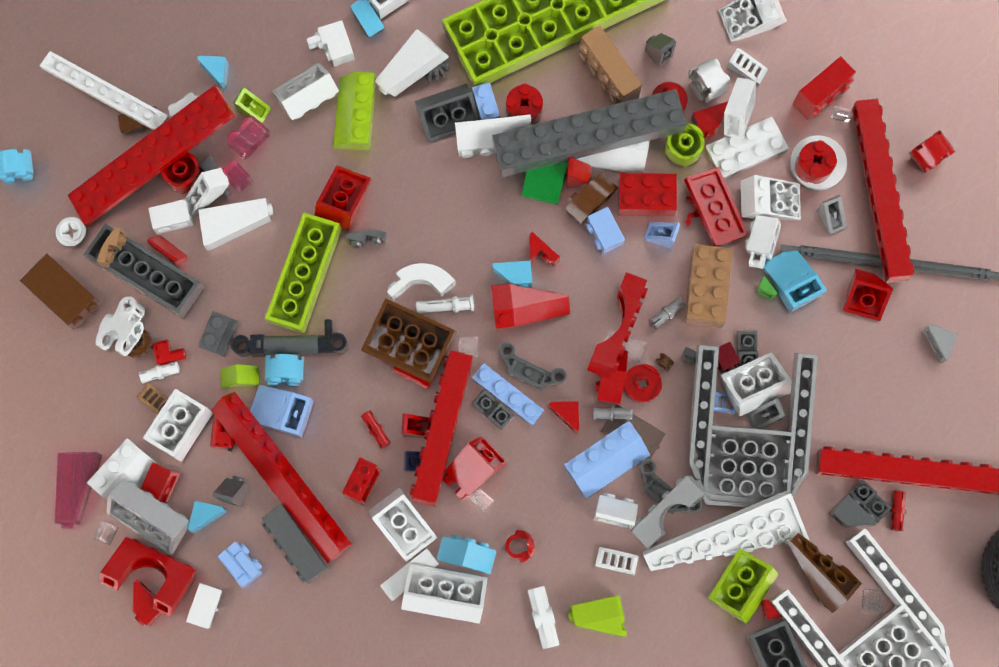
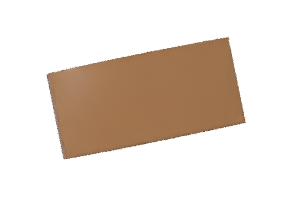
[97,227,126,268]

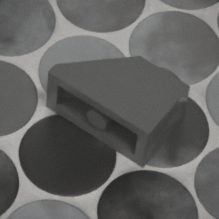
[645,33,676,67]

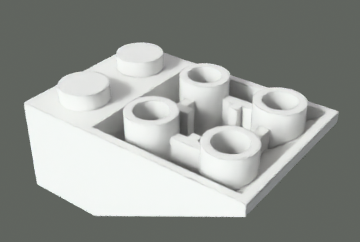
[718,0,787,42]
[741,175,801,220]

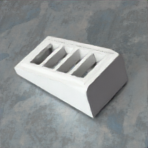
[727,48,768,85]
[595,547,639,576]

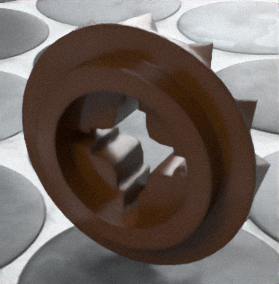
[124,329,153,358]

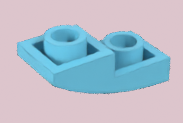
[350,0,385,37]

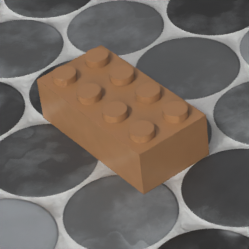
[579,26,642,104]
[684,244,733,328]

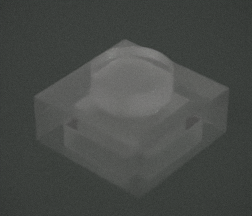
[459,337,479,357]

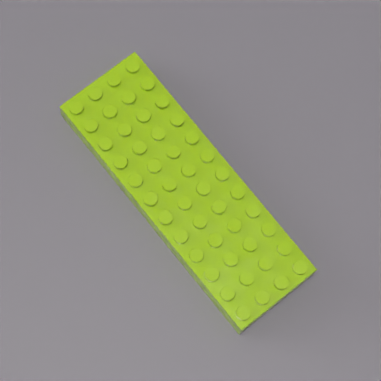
[442,0,665,87]

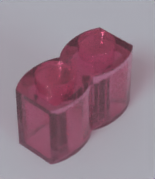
[227,116,271,160]

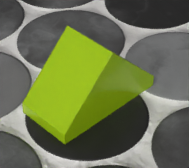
[233,87,271,123]
[220,364,260,389]

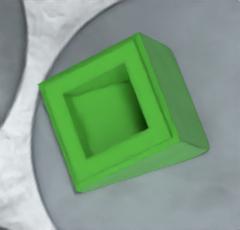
[756,276,777,300]

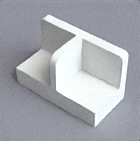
[149,199,194,234]
[186,583,222,629]

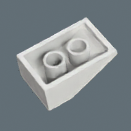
[368,487,438,562]

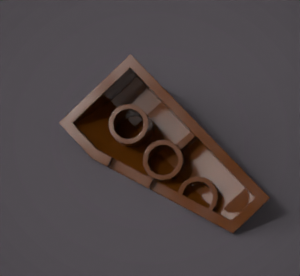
[788,533,862,613]

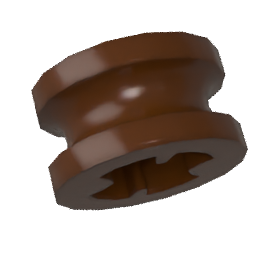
[655,353,674,371]

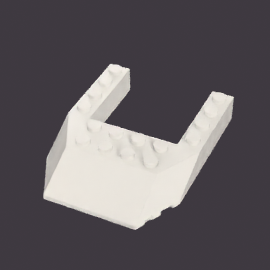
[769,528,953,667]

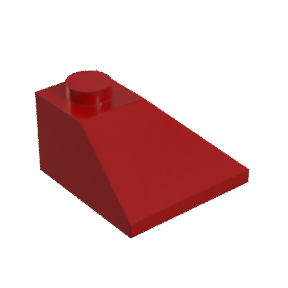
[843,268,893,321]

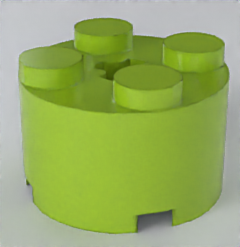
[665,123,705,167]

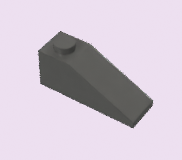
[212,476,249,507]

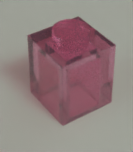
[223,160,253,193]

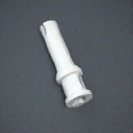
[416,294,475,313]

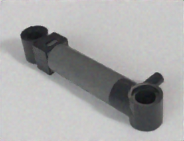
[231,319,348,358]

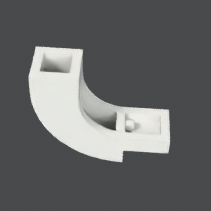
[387,263,456,301]

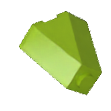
[568,595,627,637]

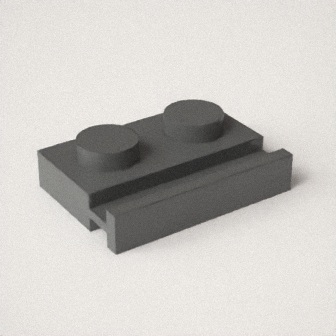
[198,311,239,357]

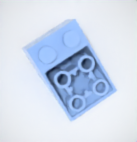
[250,385,314,438]

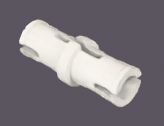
[139,361,180,384]

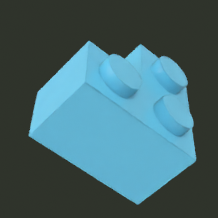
[436,535,496,574]

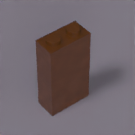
[20,253,100,329]

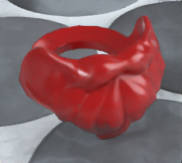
[505,530,535,563]

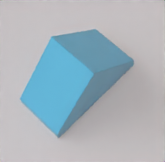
[197,56,229,90]
[188,501,227,533]

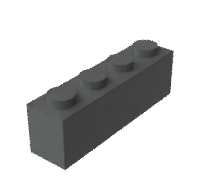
[262,504,328,583]

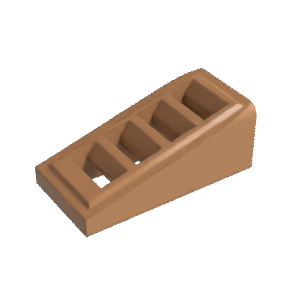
[136,382,169,415]

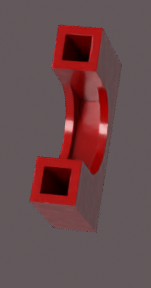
[100,537,196,617]

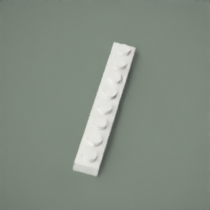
[40,51,170,130]

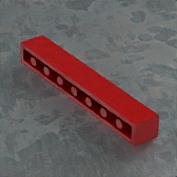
[409,350,473,507]

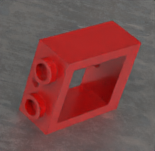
[342,457,381,506]

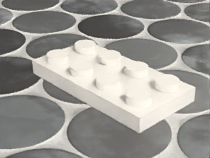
[705,117,789,179]

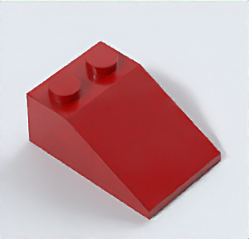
[314,165,371,231]

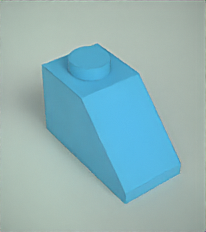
[492,261,532,288]

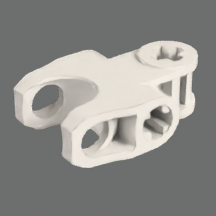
[96,296,145,356]

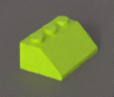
[708,548,778,624]

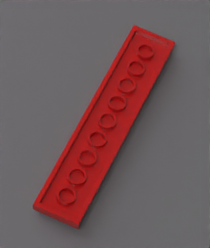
[68,85,236,226]

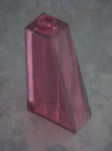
[55,452,102,529]

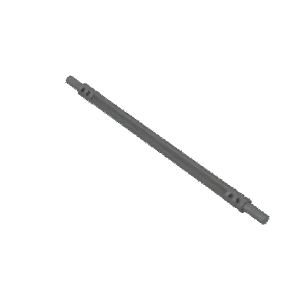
[780,244,999,280]

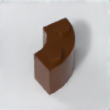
[565,172,618,223]

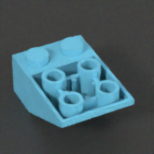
[763,250,827,313]

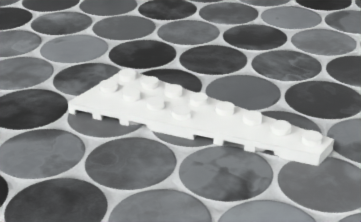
[642,490,809,571]

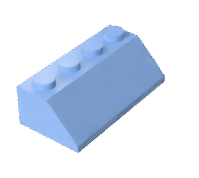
[564,421,650,499]

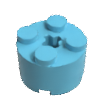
[0,149,34,184]
[264,354,304,387]

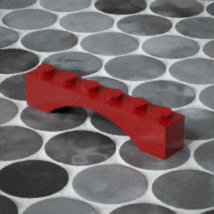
[587,272,648,379]

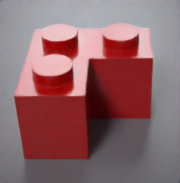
[595,350,628,404]

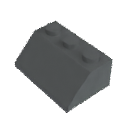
[414,84,480,142]

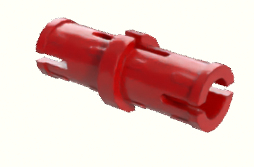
[360,410,391,449]
[890,490,906,531]

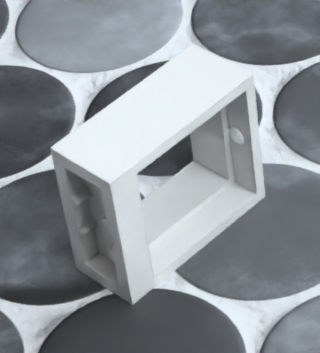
[724,77,756,139]

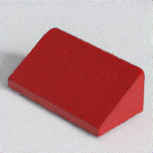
[147,235,188,267]

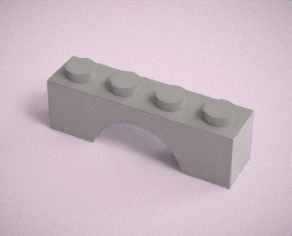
[632,476,707,548]

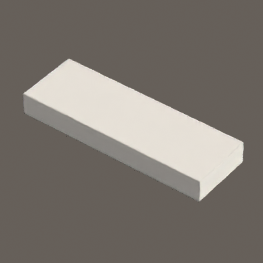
[380,549,439,602]

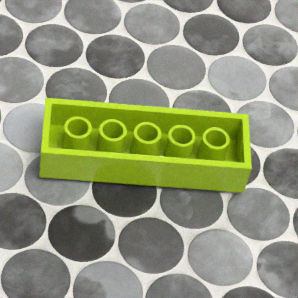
[265,212,342,335]

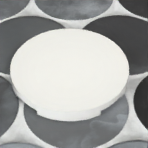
[790,135,847,191]

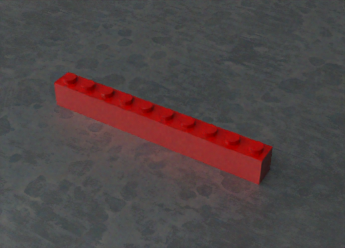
[852,98,914,283]
[211,392,352,563]
[816,446,999,495]

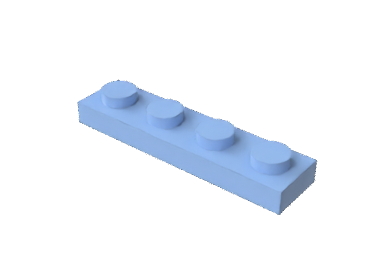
[472,363,544,426]

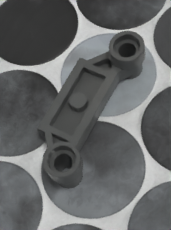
[499,342,567,390]
[639,459,702,515]

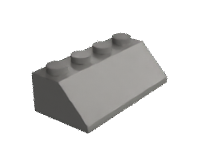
[107,478,189,555]

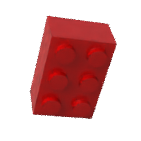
[793,56,856,120]
[618,173,677,216]

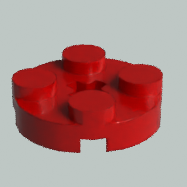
[624,364,662,403]

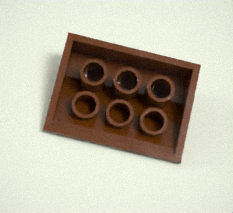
[361,298,457,383]

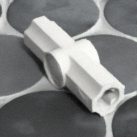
[528,586,560,649]

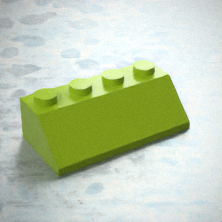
[333,71,376,151]

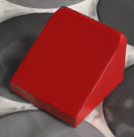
[761,599,782,620]

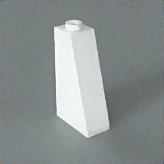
[375,29,449,97]
[198,198,274,251]

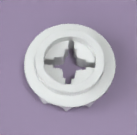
[56,217,86,247]

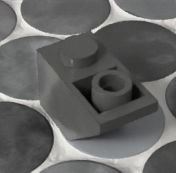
[828,495,878,527]

